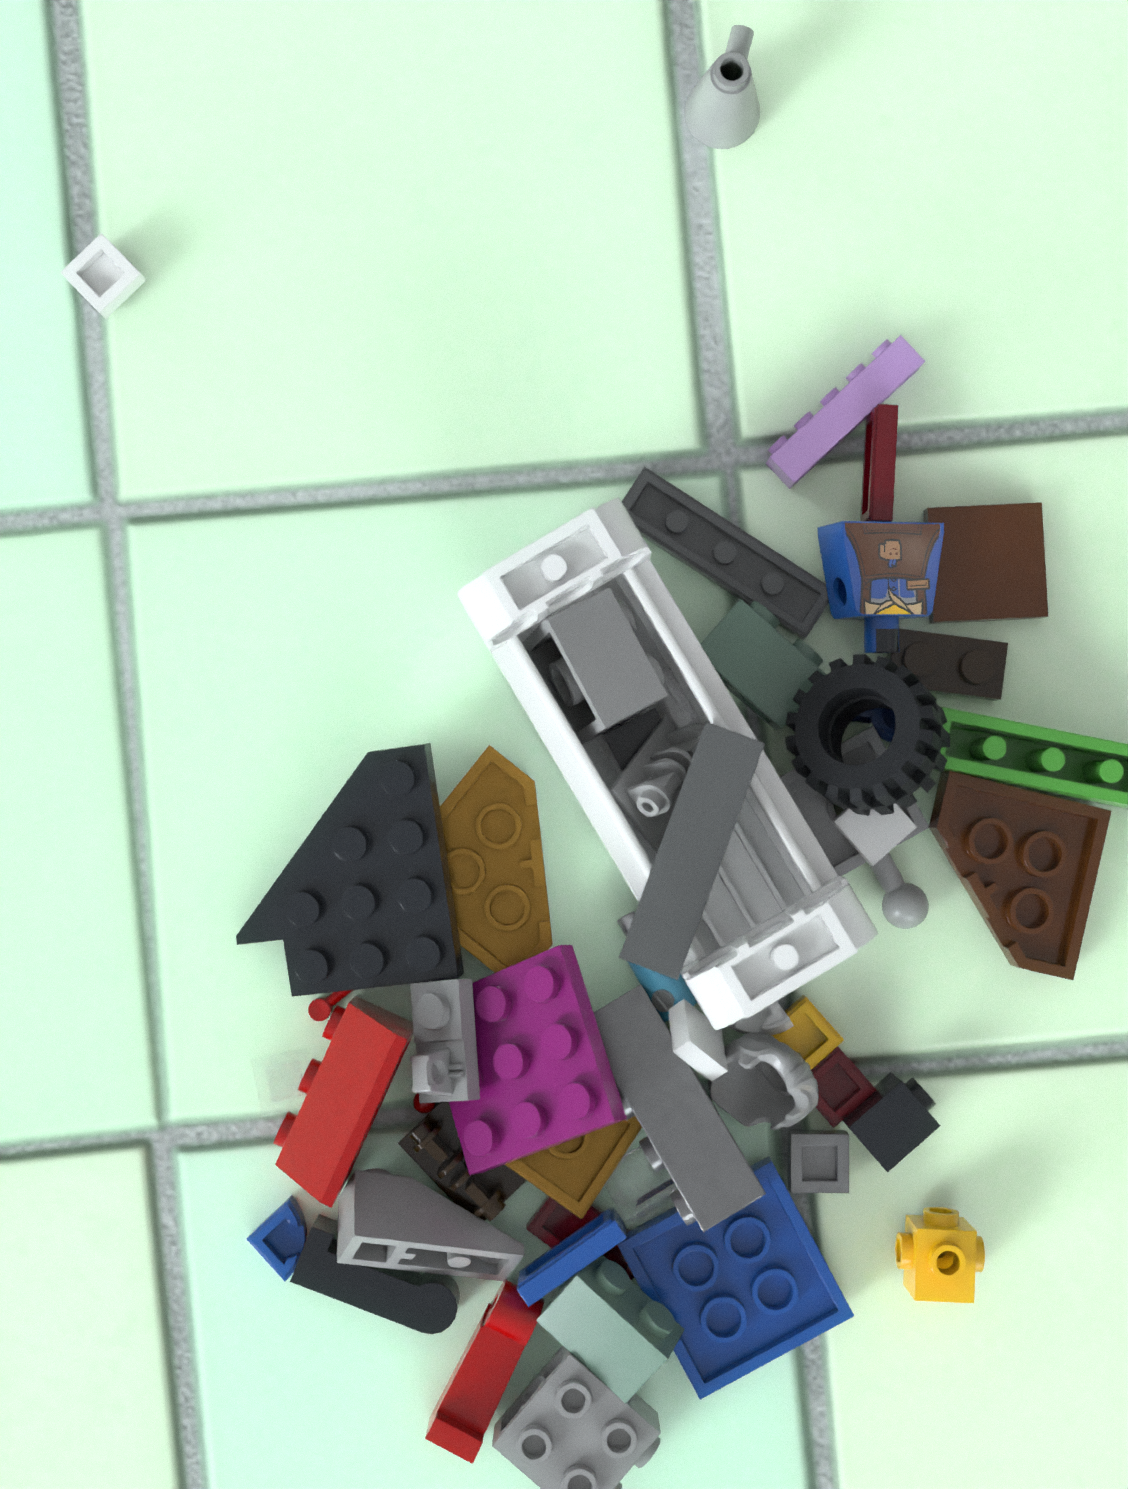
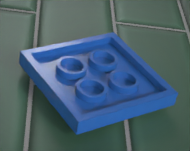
[617,1156,854,1399]

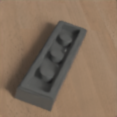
[622,467,829,640]
[619,722,765,980]

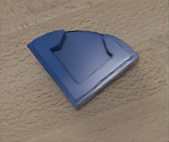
[246,1195,307,1282]

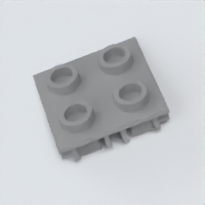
[609,717,704,854]

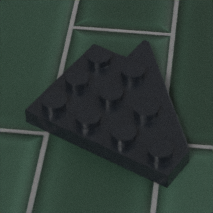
[236,743,464,997]

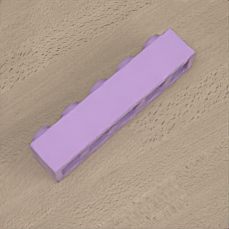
[766,335,925,489]

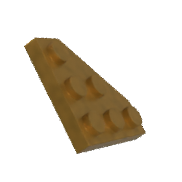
[440,745,553,973]

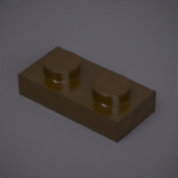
[887,628,1008,701]

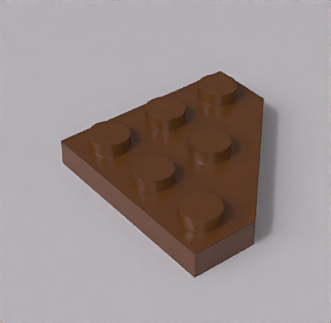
[929,770,1112,980]

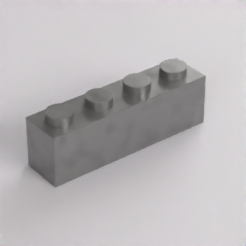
[594,984,766,1232]

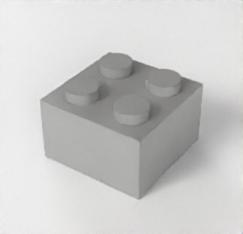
[522,587,668,744]

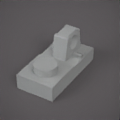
[410,979,480,1103]

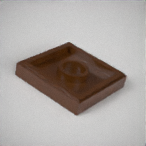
[923,502,1048,624]

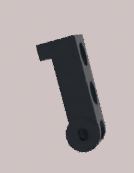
[290,1214,460,1334]

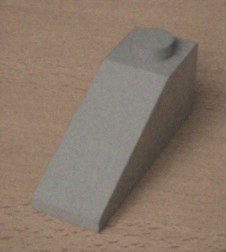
[337,1168,525,1281]

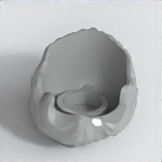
[708,1033,819,1130]

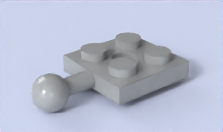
[779,726,929,929]

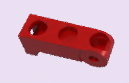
[425,1279,545,1464]

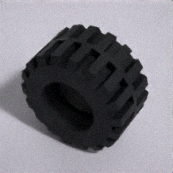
[785,654,950,816]

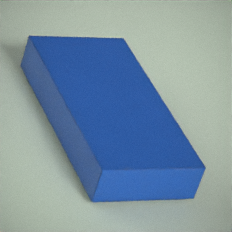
[517,1207,627,1307]

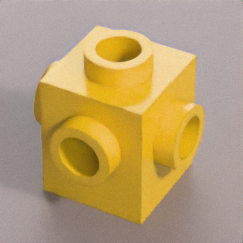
[895,1207,985,1303]

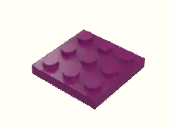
[449,945,627,1175]

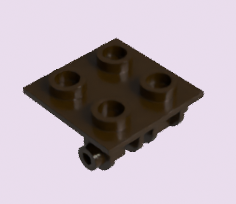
[398,1102,526,1222]

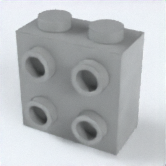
[492,1345,661,1489]

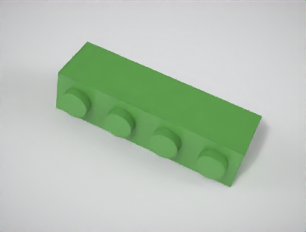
[933,707,1128,809]

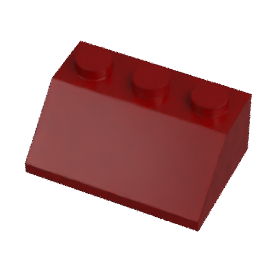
[273,996,413,1208]

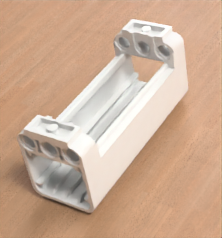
[457,498,878,1030]

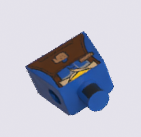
[817,521,944,653]

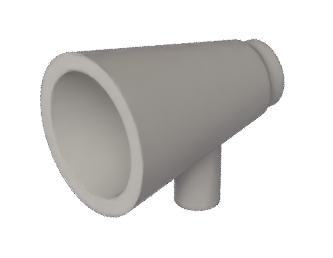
[684,25,760,149]

